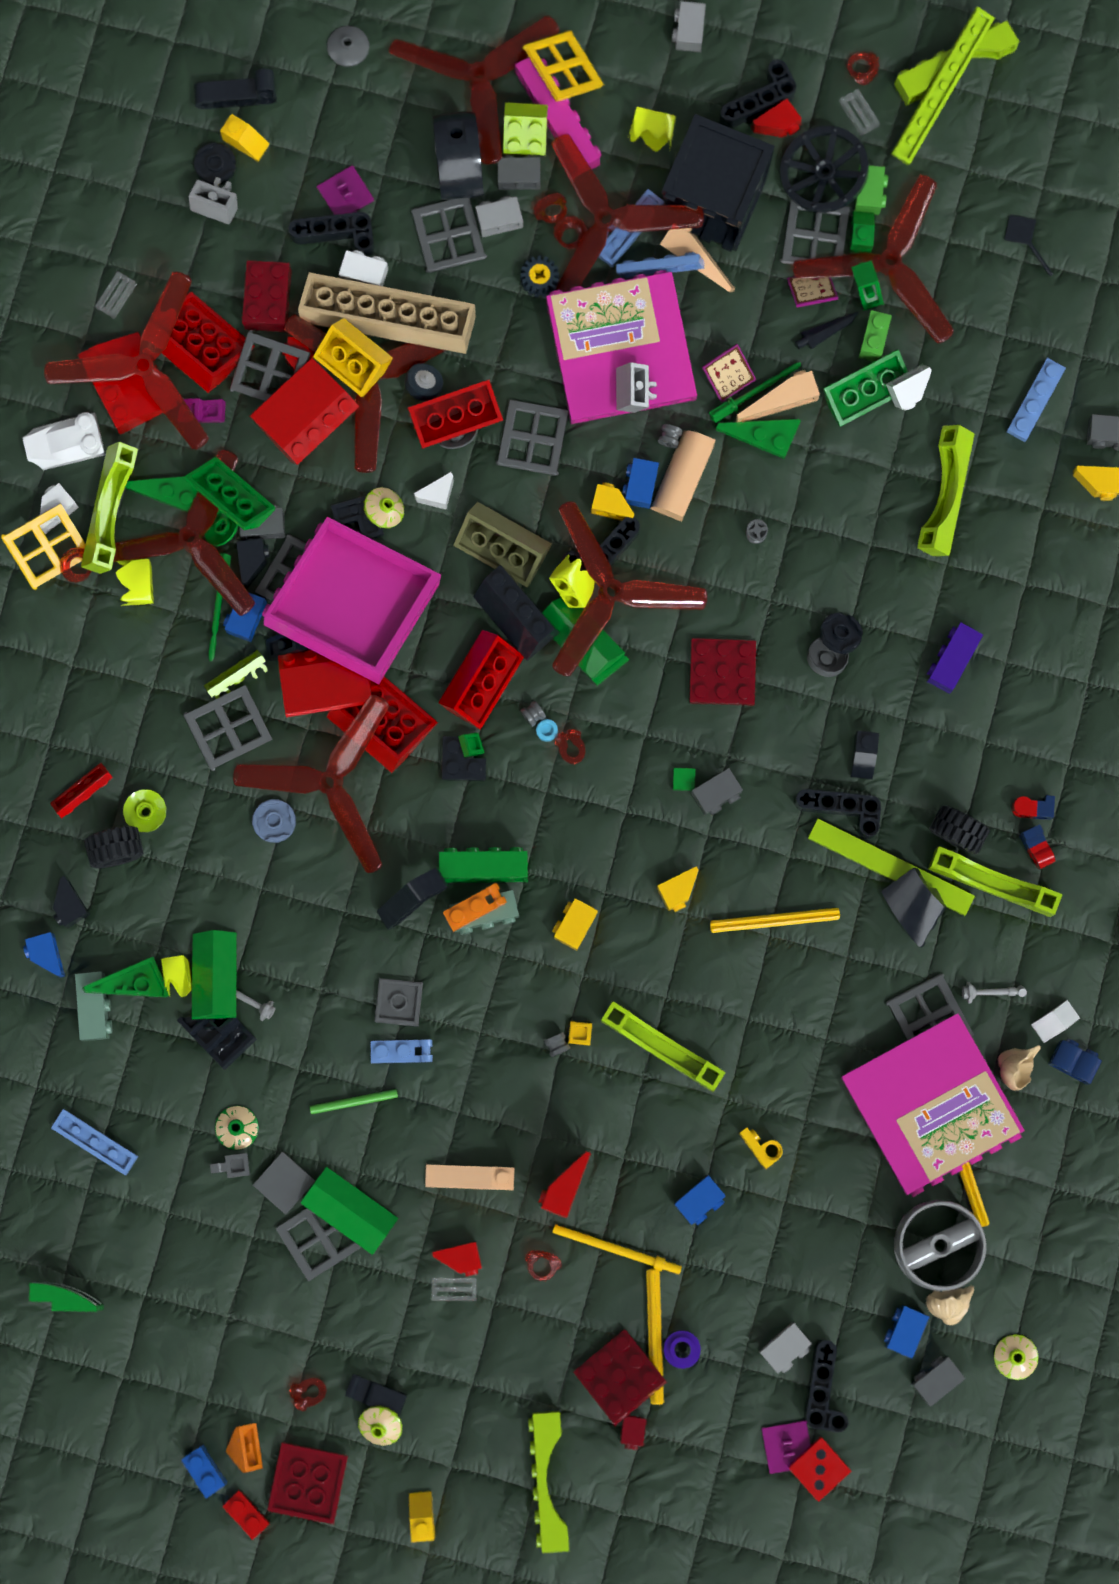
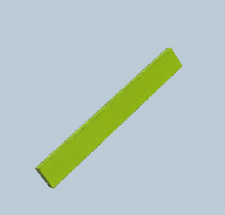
[891,7,995,165]
[808,819,975,916]

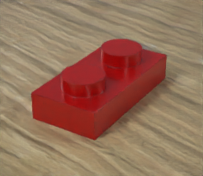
[222,1490,270,1540]

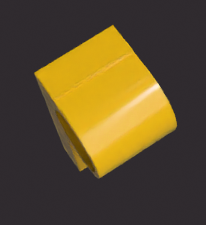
[739,1128,783,1169]

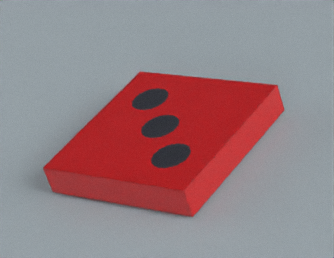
[788,1436,851,1502]

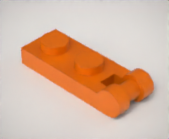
[443,883,507,932]

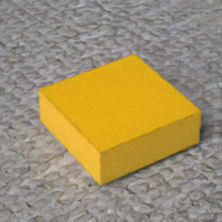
[568,1021,592,1046]

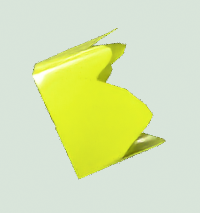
[629,107,676,152]
[549,554,595,608]
[116,559,154,606]
[161,955,192,997]

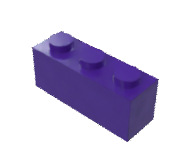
[927,622,983,694]

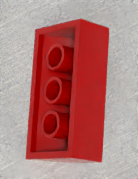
[407,380,503,449]
[438,630,524,730]

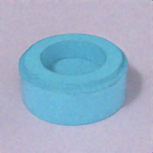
[536,719,558,742]

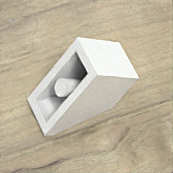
[886,365,931,410]
[40,483,79,534]

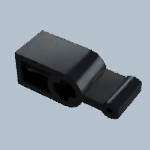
[345,1374,408,1417]

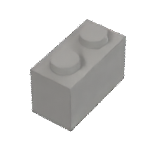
[672,2,706,52]
[476,196,523,237]
[759,1322,812,1373]

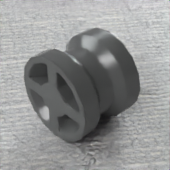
[658,424,683,448]
[746,519,768,544]
[520,700,546,727]
[544,1033,571,1057]

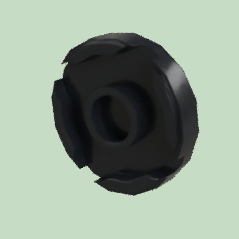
[194,143,236,185]
[820,612,863,654]

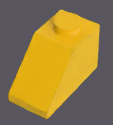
[220,114,270,161]
[1073,466,1119,501]
[591,483,634,521]
[657,866,698,912]
[409,1491,435,1542]

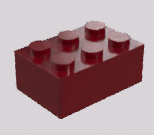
[242,260,292,332]

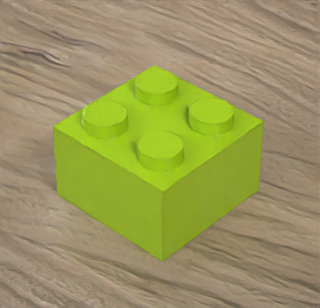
[503,103,548,155]

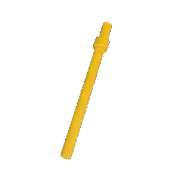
[553,1224,682,1275]

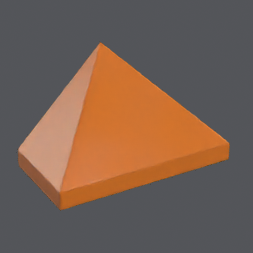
[225,1423,263,1473]

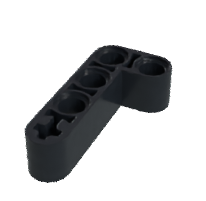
[720,59,796,128]
[194,69,277,109]
[289,212,374,257]
[562,517,640,585]
[794,789,881,839]
[376,867,449,930]
[804,1339,849,1433]

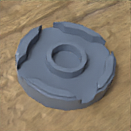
[252,799,296,843]

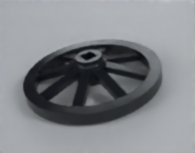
[780,126,869,213]

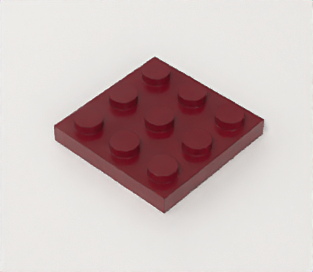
[689,638,756,706]
[573,1329,667,1425]
[267,1442,348,1525]

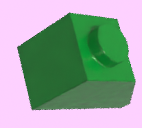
[849,211,875,254]
[851,260,884,310]

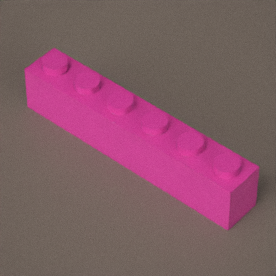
[515,57,601,177]

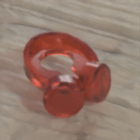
[554,729,585,764]
[290,1378,326,1411]

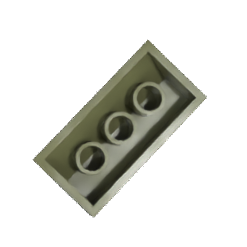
[453,502,551,587]

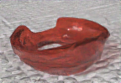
[554,216,588,249]
[60,547,91,583]

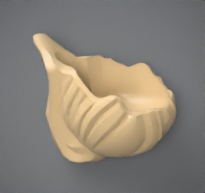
[998,1045,1041,1091]
[926,1286,974,1325]

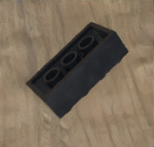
[473,565,560,661]

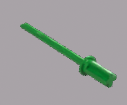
[708,362,801,423]
[208,553,231,662]

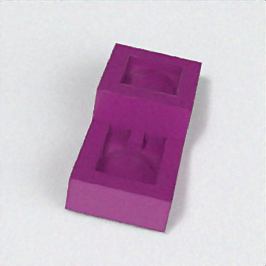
[179,398,226,423]

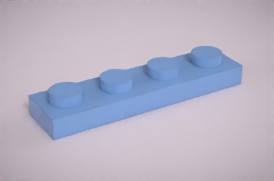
[596,189,665,268]
[616,252,704,279]
[1007,358,1066,442]
[51,1109,139,1175]

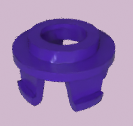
[664,1331,701,1369]

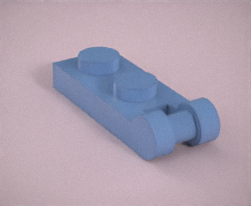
[371,1040,433,1063]

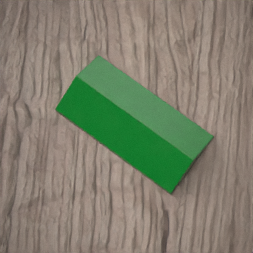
[823,349,908,427]
[184,457,276,530]
[543,597,625,681]
[192,930,237,1019]
[300,1167,399,1255]

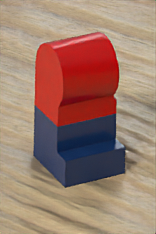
[1011,795,1055,820]
[1019,824,1055,870]

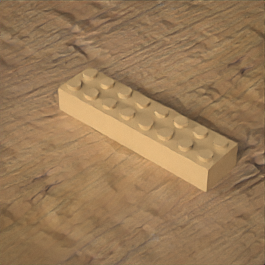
[298,273,476,354]

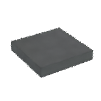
[374,978,423,1027]
[253,1152,316,1215]

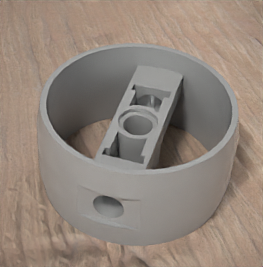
[894,1200,986,1291]

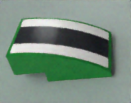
[29,1282,104,1312]

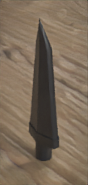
[795,311,859,349]

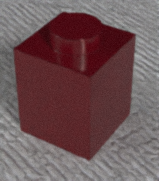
[620,1415,646,1450]

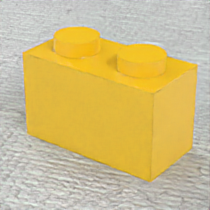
[552,898,598,951]

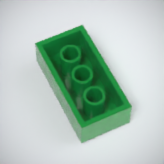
[439,847,528,883]

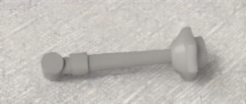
[962,982,1027,1004]
[237,991,275,1021]

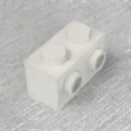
[339,250,388,287]

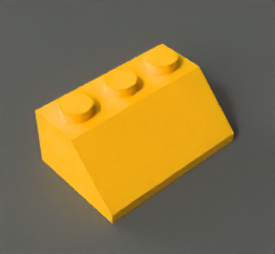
[313,318,393,397]

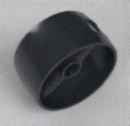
[433,111,484,200]

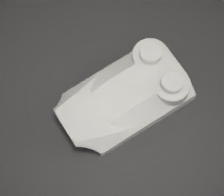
[23,413,105,470]

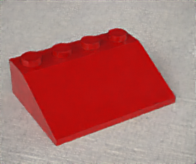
[145,292,255,393]
[78,332,177,435]
[250,358,359,465]
[278,650,373,717]
[327,677,438,773]
[539,1152,591,1218]

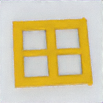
[523,31,604,102]
[1,503,86,590]

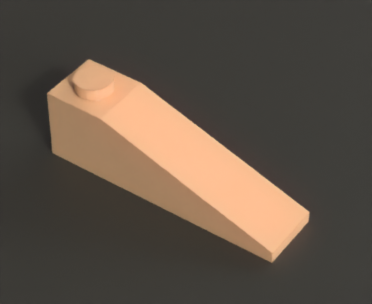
[660,222,735,292]
[736,370,820,422]
[425,1165,515,1190]

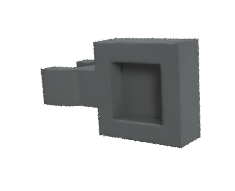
[210,1153,250,1178]

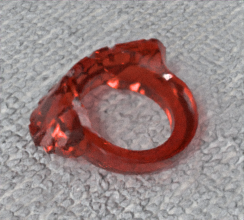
[848,52,880,85]
[534,193,567,223]
[525,1250,562,1281]

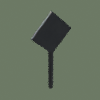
[1005,215,1053,276]

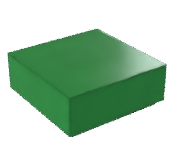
[459,733,484,757]
[673,768,695,791]

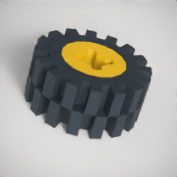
[521,256,559,298]

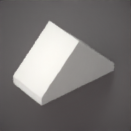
[414,472,454,509]
[1031,1000,1080,1043]

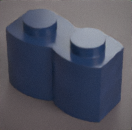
[1048,1038,1102,1085]

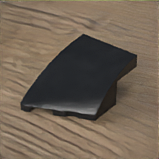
[881,868,946,947]
[177,1015,257,1070]

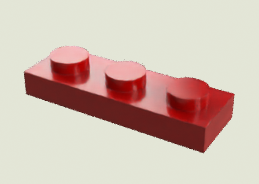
[50,763,113,819]

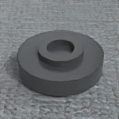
[807,637,849,677]

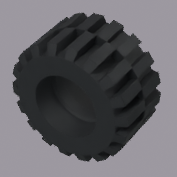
[929,805,990,854]
[84,826,144,868]

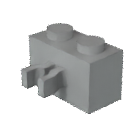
[189,177,238,224]
[616,362,657,413]

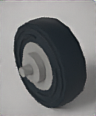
[404,363,443,401]

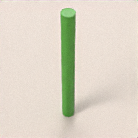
[310,1089,398,1115]

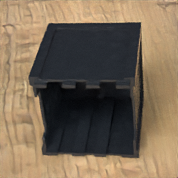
[659,114,775,252]

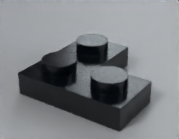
[331,495,384,539]
[442,736,486,781]

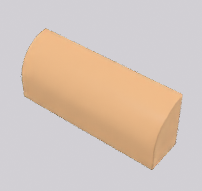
[650,431,716,522]

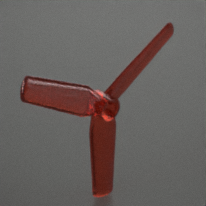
[389,16,560,164]
[551,134,704,293]
[793,175,954,343]
[44,271,209,449]
[284,315,446,473]
[113,450,255,616]
[552,501,707,676]
[233,695,389,873]

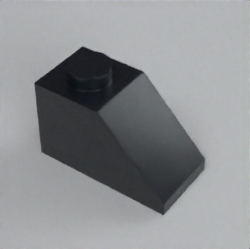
[236,538,270,588]
[266,634,311,661]
[851,731,879,780]
[53,876,90,928]

